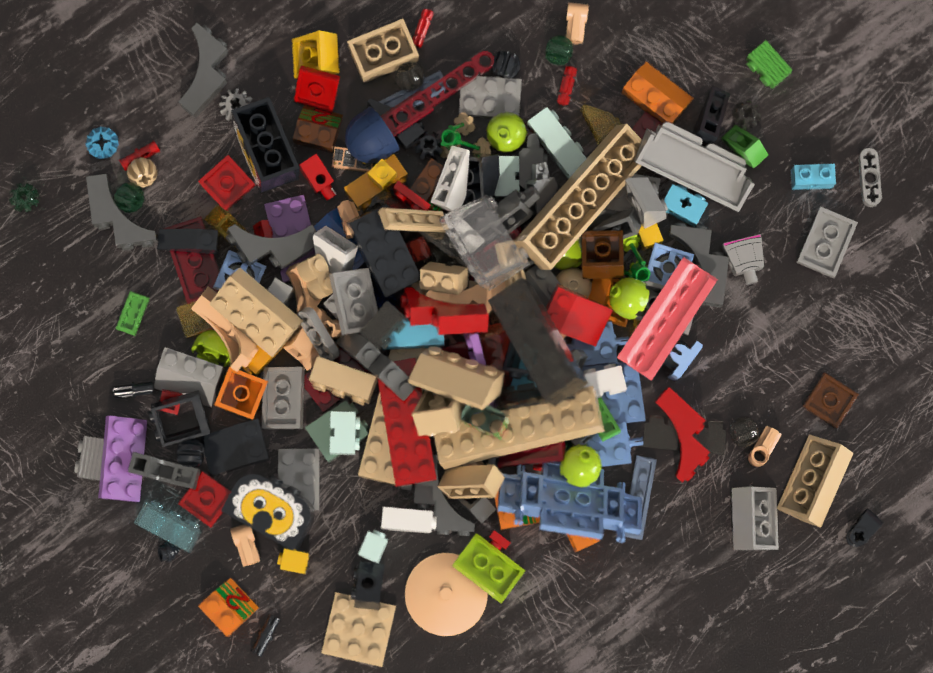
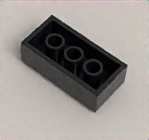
[346,204,420,297]

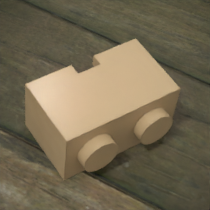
[420,262,468,294]

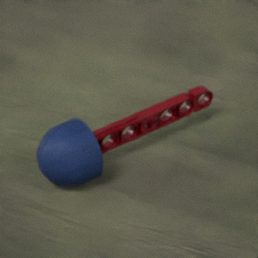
[345,51,494,164]

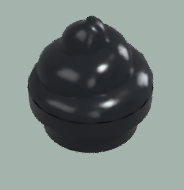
[158,542,180,563]

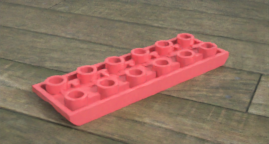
[617,257,718,380]

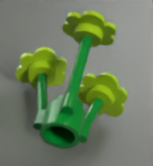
[623,235,650,282]

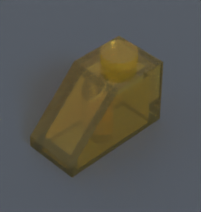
[580,104,621,145]
[204,204,249,249]

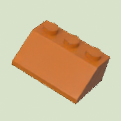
[622,62,694,124]

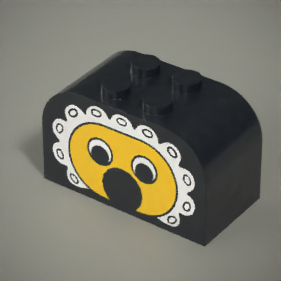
[231,97,300,193]
[221,474,315,551]

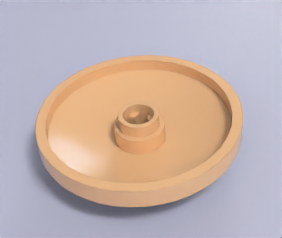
[405,553,487,636]

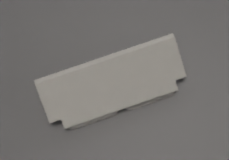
[634,122,755,212]

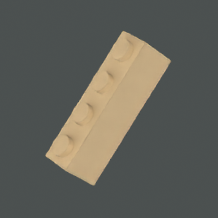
[408,346,504,410]
[777,435,853,528]

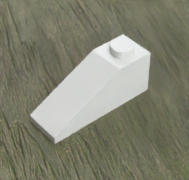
[431,146,470,214]

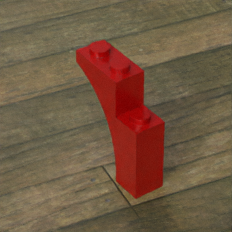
[401,287,489,335]
[654,387,710,483]

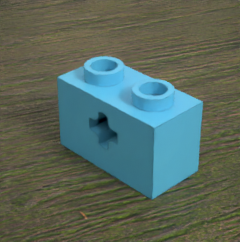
[791,164,836,190]
[664,184,708,228]

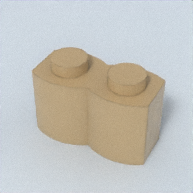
[297,254,333,300]

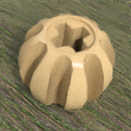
[127,157,157,188]

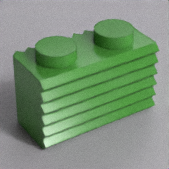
[746,40,792,89]

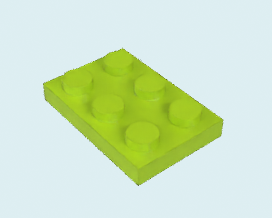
[452,533,525,603]

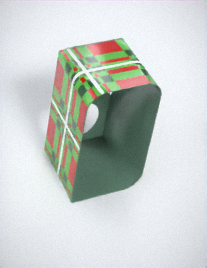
[461,404,509,440]

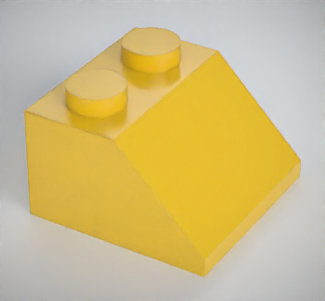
[292,30,339,79]

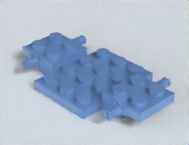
[559,322,646,467]
[498,462,642,543]

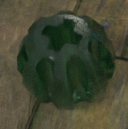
[545,36,573,66]
[114,182,145,213]
[9,183,39,212]

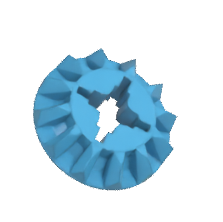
[86,126,118,159]

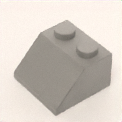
[625,177,668,229]

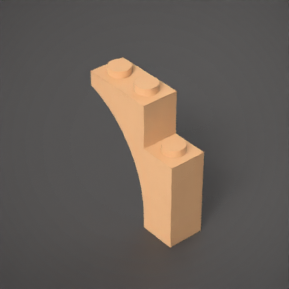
[283,263,332,360]
[425,263,507,316]
[191,287,259,372]

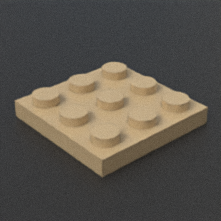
[322,592,396,667]

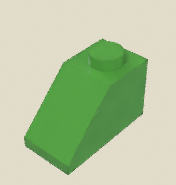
[722,125,768,168]

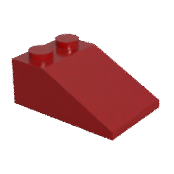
[540,284,613,347]

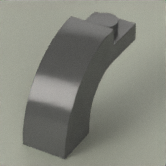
[128,452,201,490]

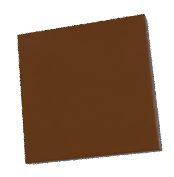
[802,372,859,429]

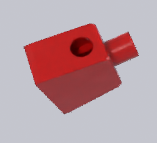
[299,154,337,201]

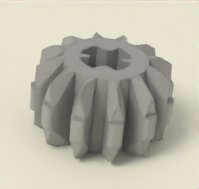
[219,88,252,121]

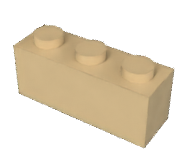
[437,464,505,499]

